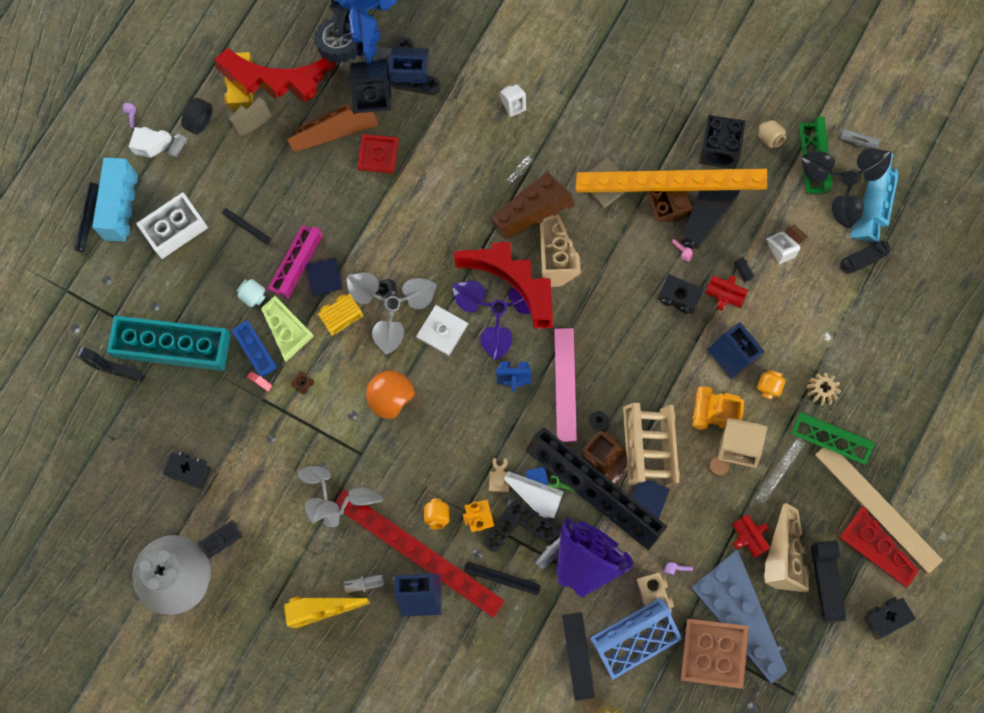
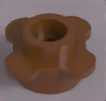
[291,372,314,394]

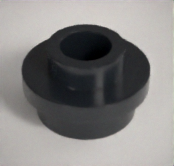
[589,411,609,431]

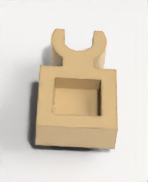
[489,458,509,493]

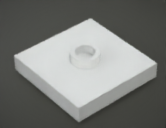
[416,305,468,356]

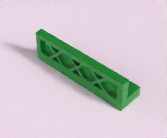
[799,117,832,195]
[791,411,875,465]

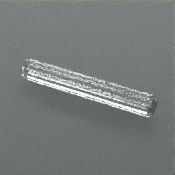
[755,438,805,505]

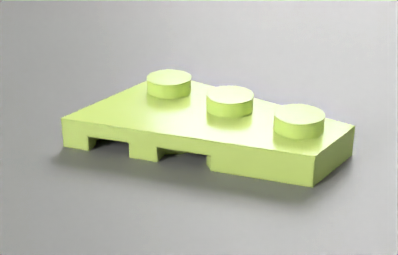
[261,296,314,362]

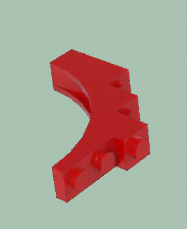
[215,48,337,103]
[454,241,553,329]

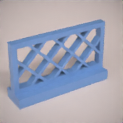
[590,597,682,680]

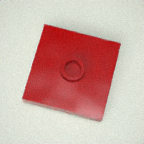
[357,134,399,174]

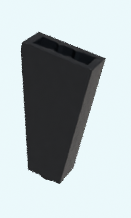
[680,190,740,249]

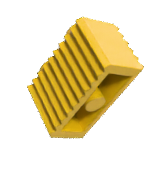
[318,294,364,336]

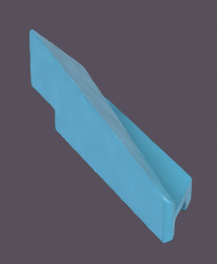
[850,154,898,244]

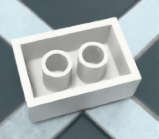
[136,192,208,259]

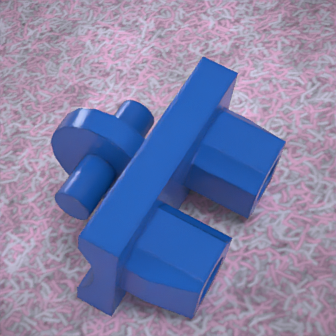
[496,362,531,392]

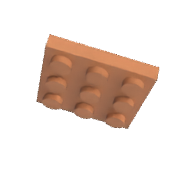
[681,619,749,689]

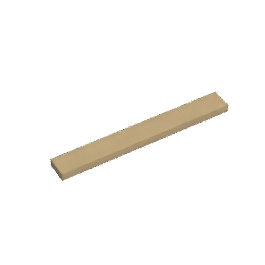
[814,443,943,574]

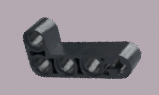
[811,540,846,623]

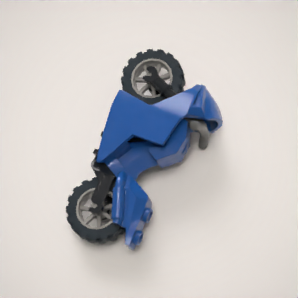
[314,0,398,63]

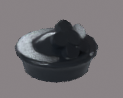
[376,279,397,299]

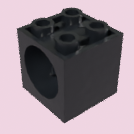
[349,60,392,113]
[699,115,746,169]

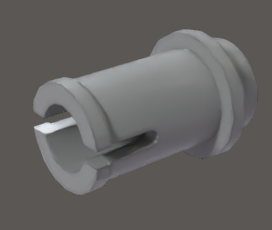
[167,134,187,158]

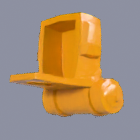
[692,386,744,430]

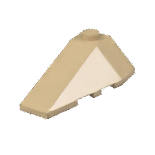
[540,214,581,287]
[764,503,809,592]

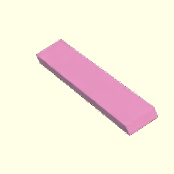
[555,328,577,442]

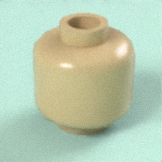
[758,120,786,148]

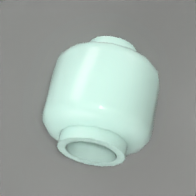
[237,279,266,307]

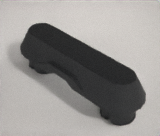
[840,241,890,274]

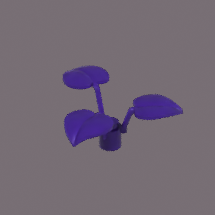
[453,281,530,360]

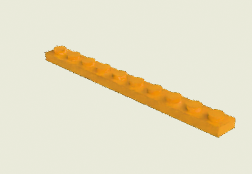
[576,169,767,193]

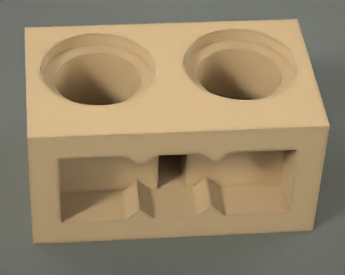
[636,572,674,612]

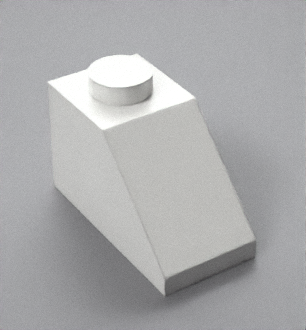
[500,84,526,117]

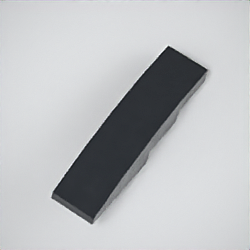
[562,612,595,701]

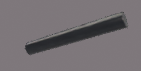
[222,208,270,244]

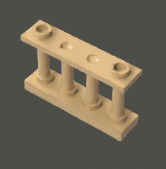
[623,403,680,486]

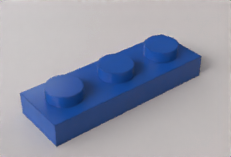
[232,320,278,377]

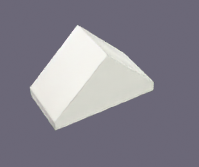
[766,231,801,264]

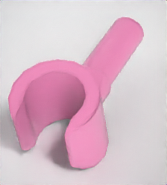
[672,239,693,262]

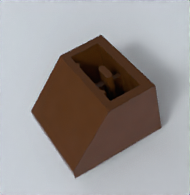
[646,190,692,222]

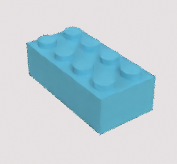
[92,158,138,242]

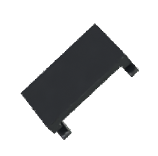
[198,520,243,559]

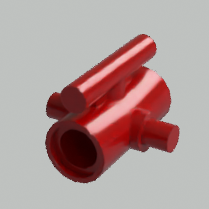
[705,275,749,311]
[732,514,770,558]

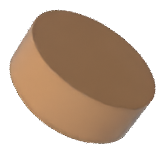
[709,456,730,476]

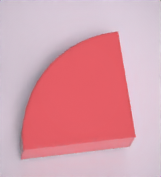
[246,372,272,391]

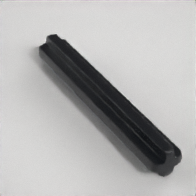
[74,182,99,253]
[464,562,541,595]

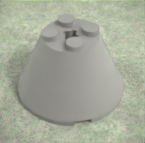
[132,535,211,615]

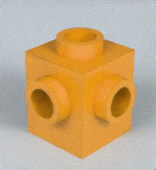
[463,500,494,532]

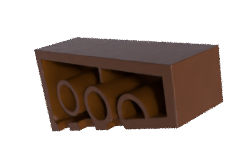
[490,171,575,240]

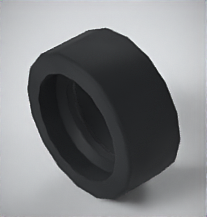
[181,97,213,135]

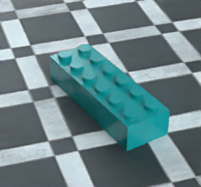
[107,316,231,371]

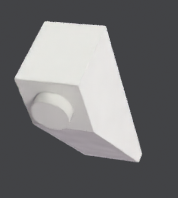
[504,471,564,518]

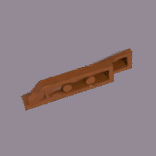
[287,103,378,152]

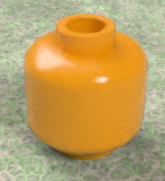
[757,370,785,399]
[424,499,450,530]

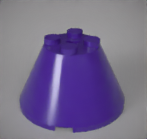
[556,518,633,597]

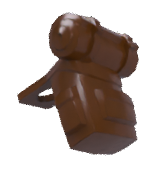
[582,430,627,484]

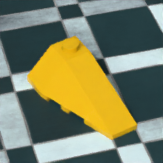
[284,596,370,629]

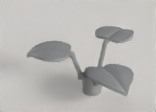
[347,272,437,354]
[298,466,383,527]

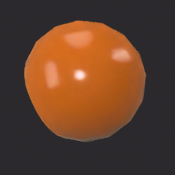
[366,370,415,419]

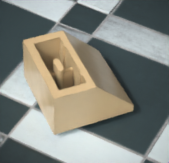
[718,418,768,468]

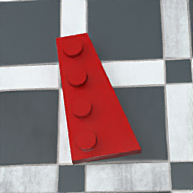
[839,506,919,588]

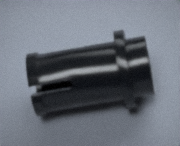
[734,257,755,283]

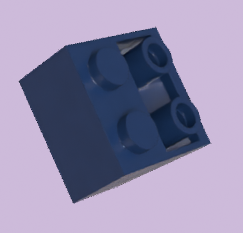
[389,47,430,83]
[707,322,765,380]
[395,573,442,617]

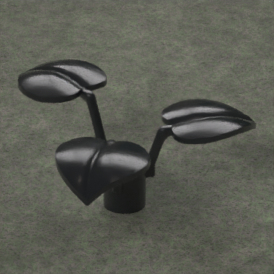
[801,148,892,228]

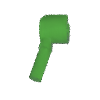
[548,476,575,492]

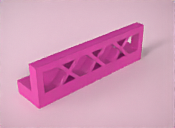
[268,225,323,299]

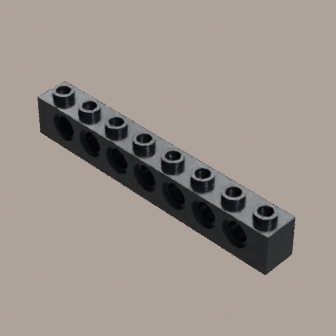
[525,427,668,551]

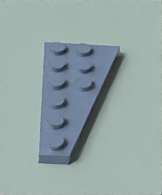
[691,549,787,684]

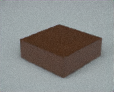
[785,224,808,244]

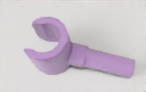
[123,103,136,129]
[664,562,693,575]

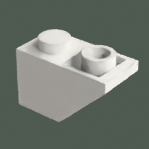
[129,127,174,158]

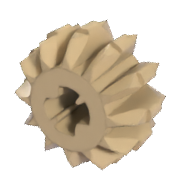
[807,373,841,406]

